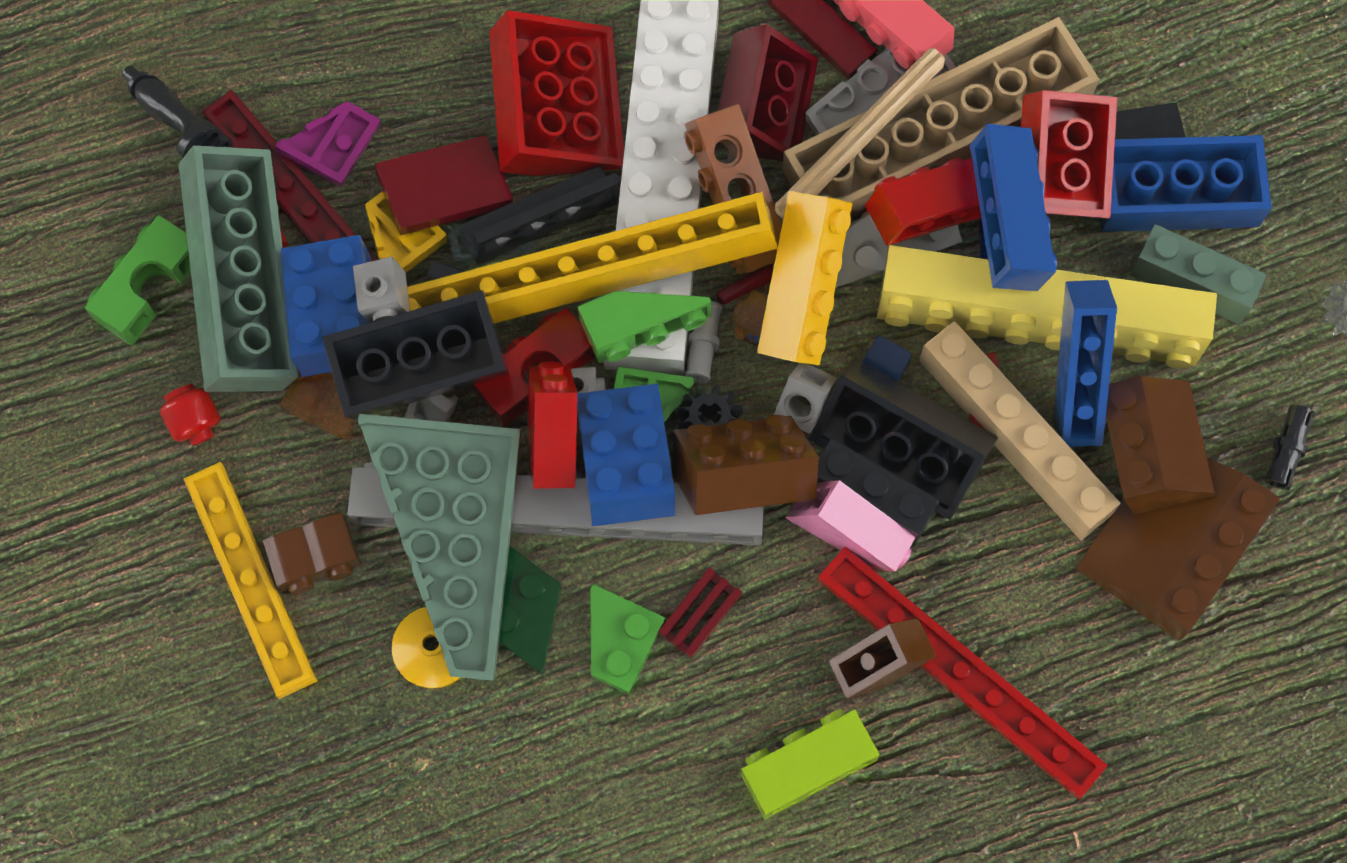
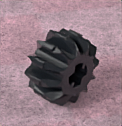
[676,384,743,430]

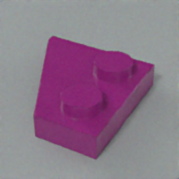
[275,101,381,188]

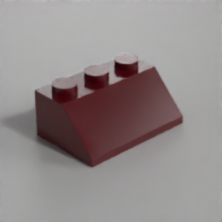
[718,24,818,162]

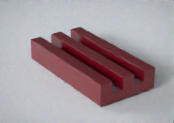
[658,567,742,659]

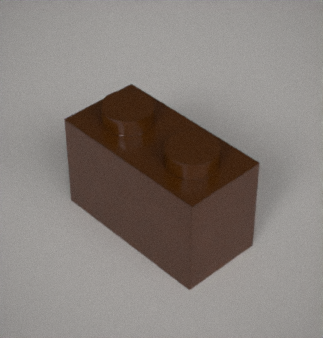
[829,619,936,699]

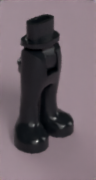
[122,66,233,158]

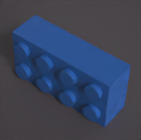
[1100,135,1272,232]

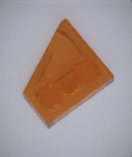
[279,372,353,442]

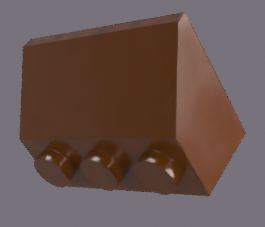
[1106,376,1216,515]

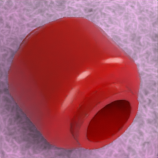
[160,383,221,447]

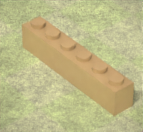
[919,321,1121,541]

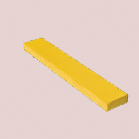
[183,462,317,699]

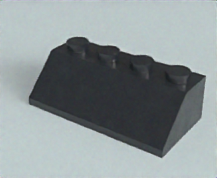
[322,290,509,420]
[809,358,998,520]

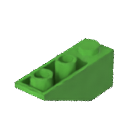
[577,291,711,363]

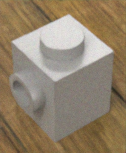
[353,257,410,323]

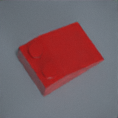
[1021,90,1117,219]

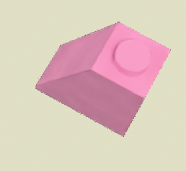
[785,480,916,572]

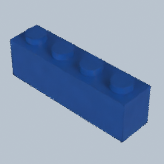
[970,124,1057,291]
[1053,280,1117,447]

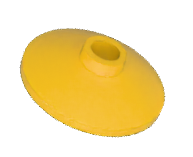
[392,607,460,689]

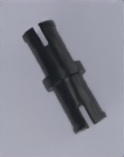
[1264,404,1315,490]

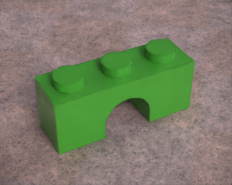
[84,215,191,346]

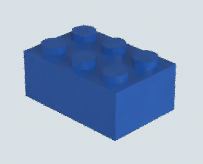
[281,235,371,377]
[577,384,675,526]

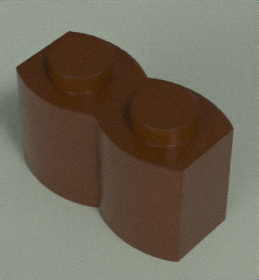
[263,513,361,595]

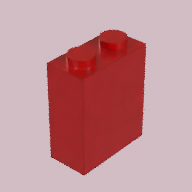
[527,361,577,489]

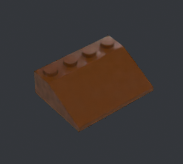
[1075,458,1281,641]

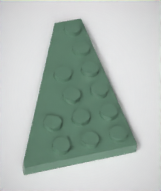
[358,414,522,681]

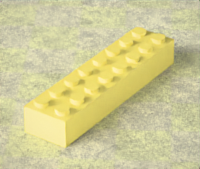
[876,245,1217,369]

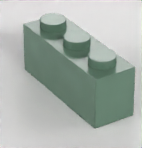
[1130,224,1267,325]

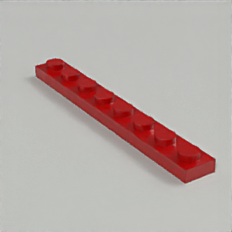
[817,547,1108,800]

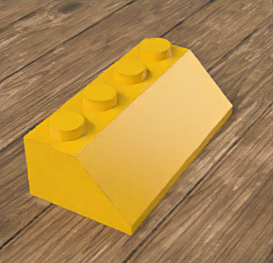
[757,191,852,365]

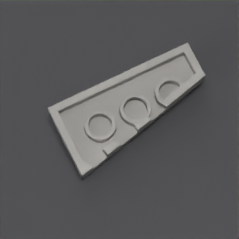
[806,47,956,135]

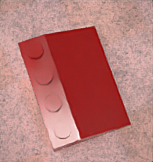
[489,10,624,176]

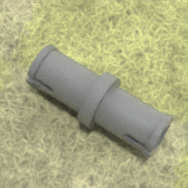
[684,301,723,384]

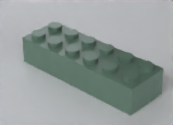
[179,146,299,392]

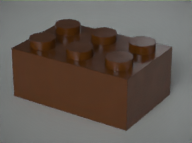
[672,415,819,515]

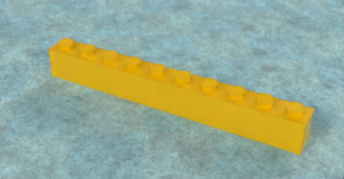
[407,192,778,324]

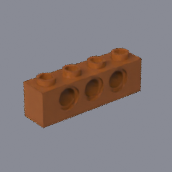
[684,104,782,274]

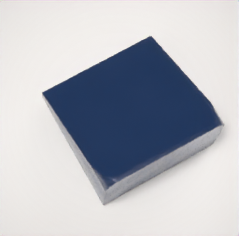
[863,335,912,381]

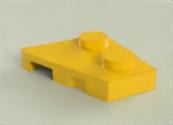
[365,191,447,273]

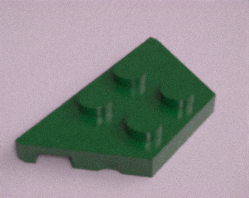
[499,546,562,675]

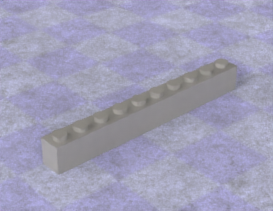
[347,462,764,546]

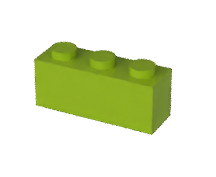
[741,709,880,820]

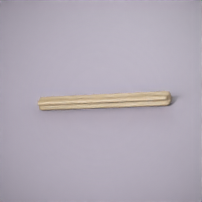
[775,48,945,219]

